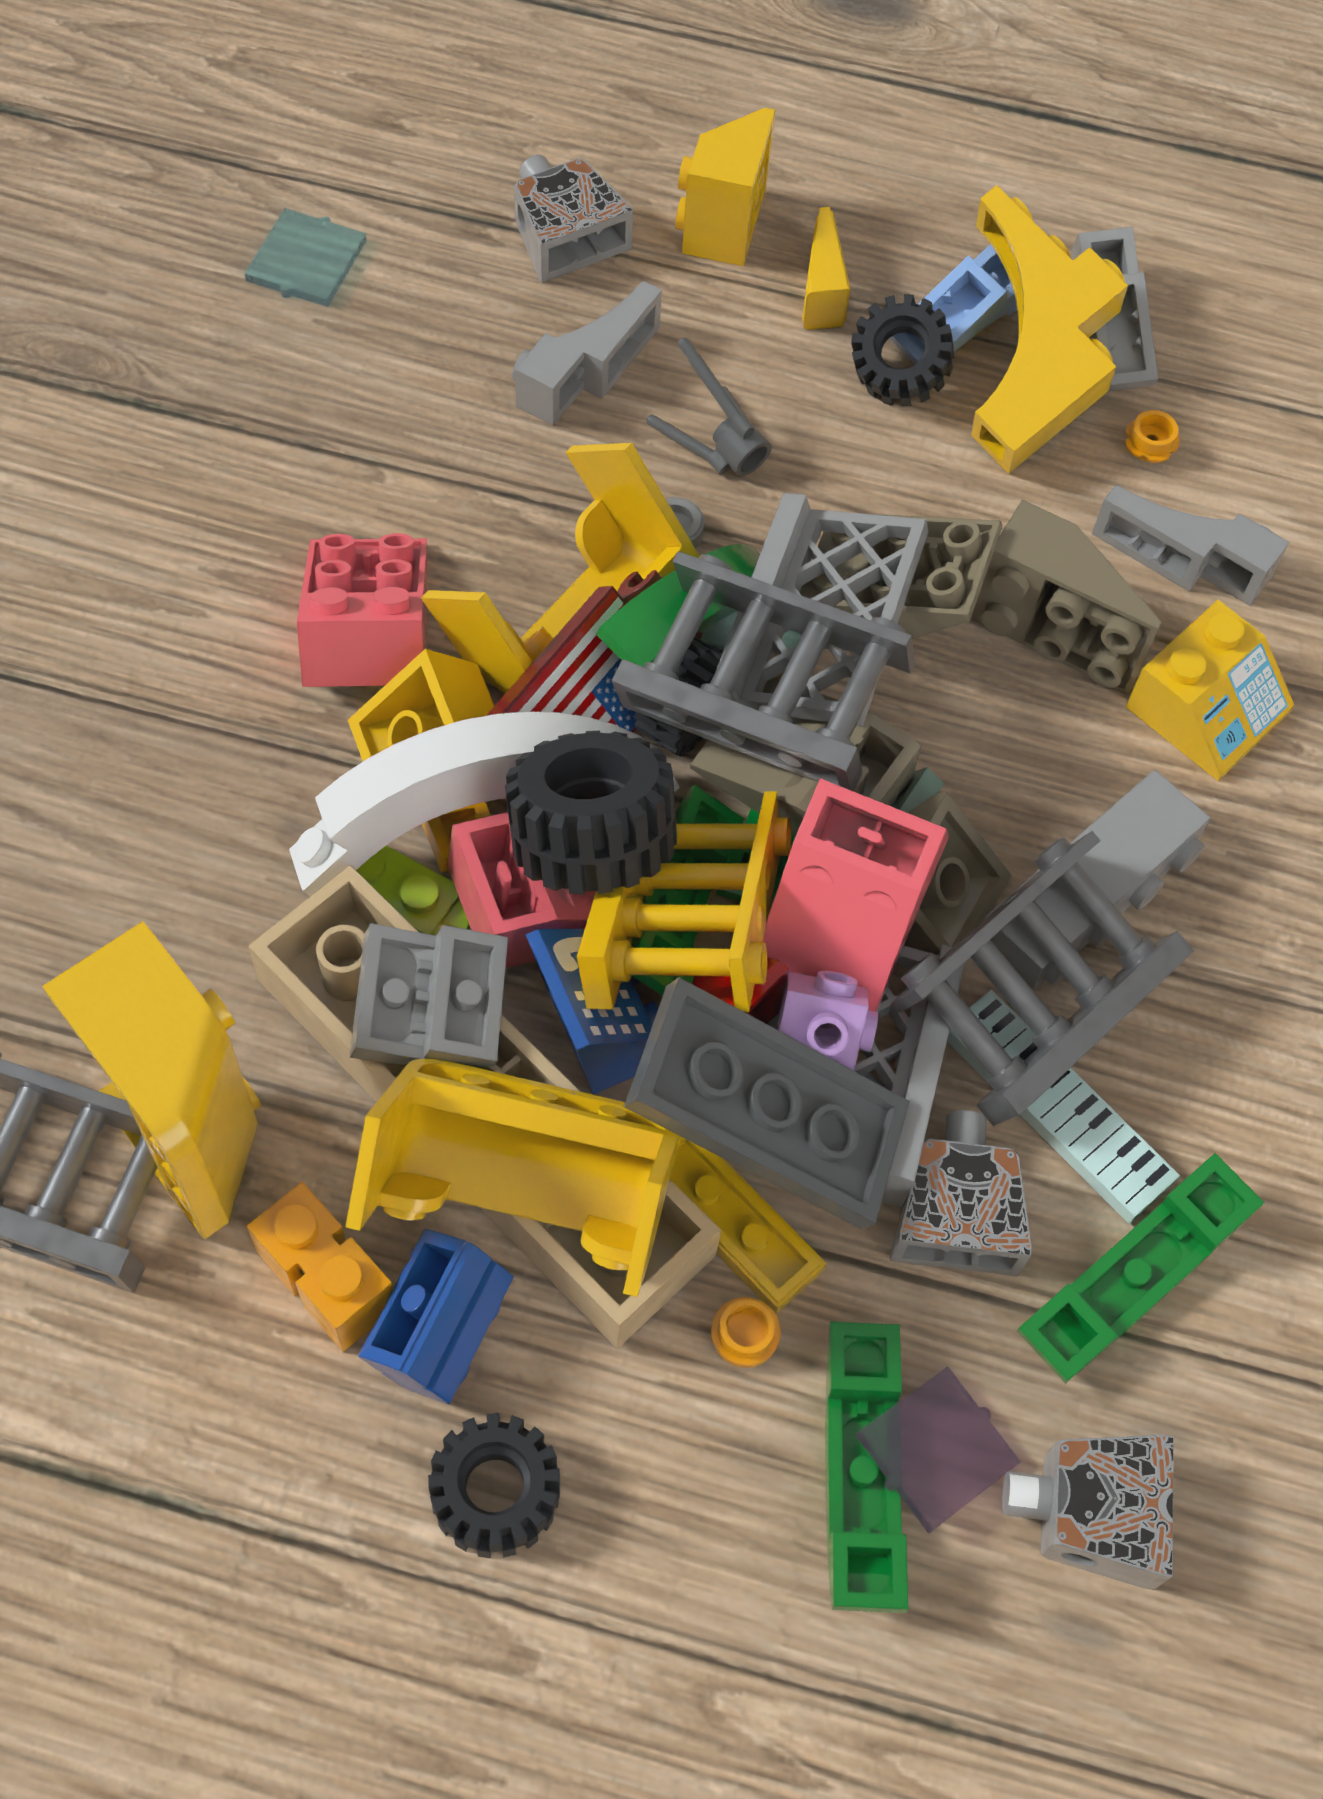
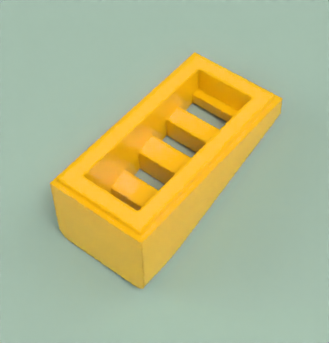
[802,207,851,330]

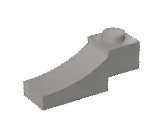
[1072,227,1158,391]
[512,281,662,426]
[1092,484,1290,606]

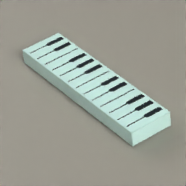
[947,990,1180,1224]

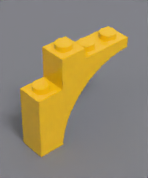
[971,185,1128,474]

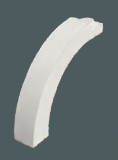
[289,712,680,896]

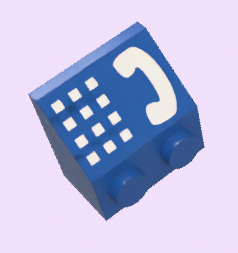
[526,929,658,1095]

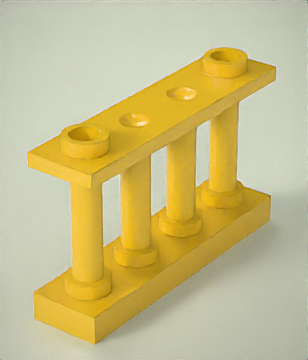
[577,791,792,1012]

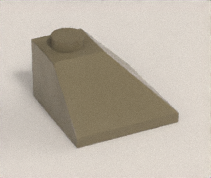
[904,792,1012,955]

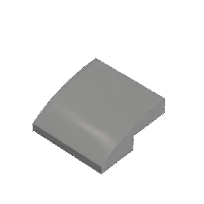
[349,923,508,1067]

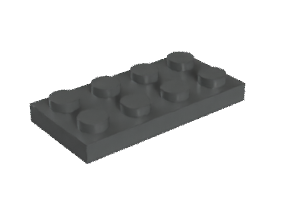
[624,977,910,1229]

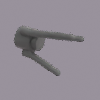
[646,338,772,476]

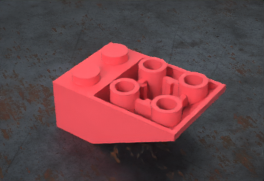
[297,533,427,687]
[763,778,949,1012]
[447,812,596,968]

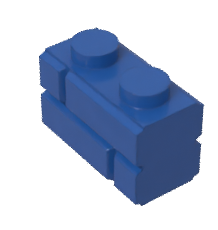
[358,1228,514,1405]

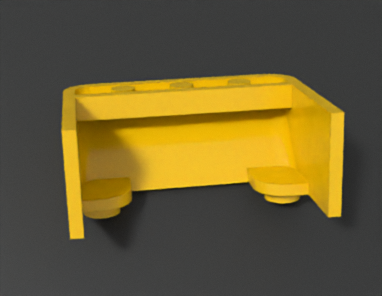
[421,443,700,694]
[42,921,261,1240]
[345,1059,679,1297]

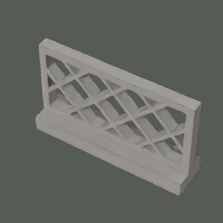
[716,493,929,726]
[854,944,965,1208]

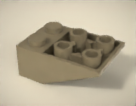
[971,499,1162,695]
[799,513,1003,651]
[690,677,922,837]

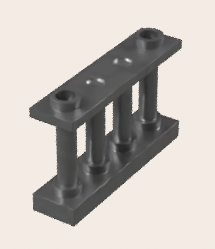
[612,551,915,792]
[890,831,1194,1126]
[0,1052,157,1293]

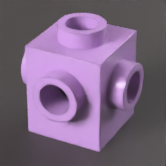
[776,971,878,1071]

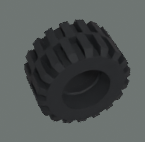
[505,730,677,895]

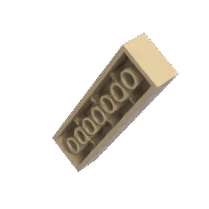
[248,865,721,1349]

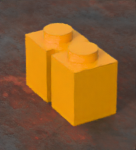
[247,1181,393,1352]

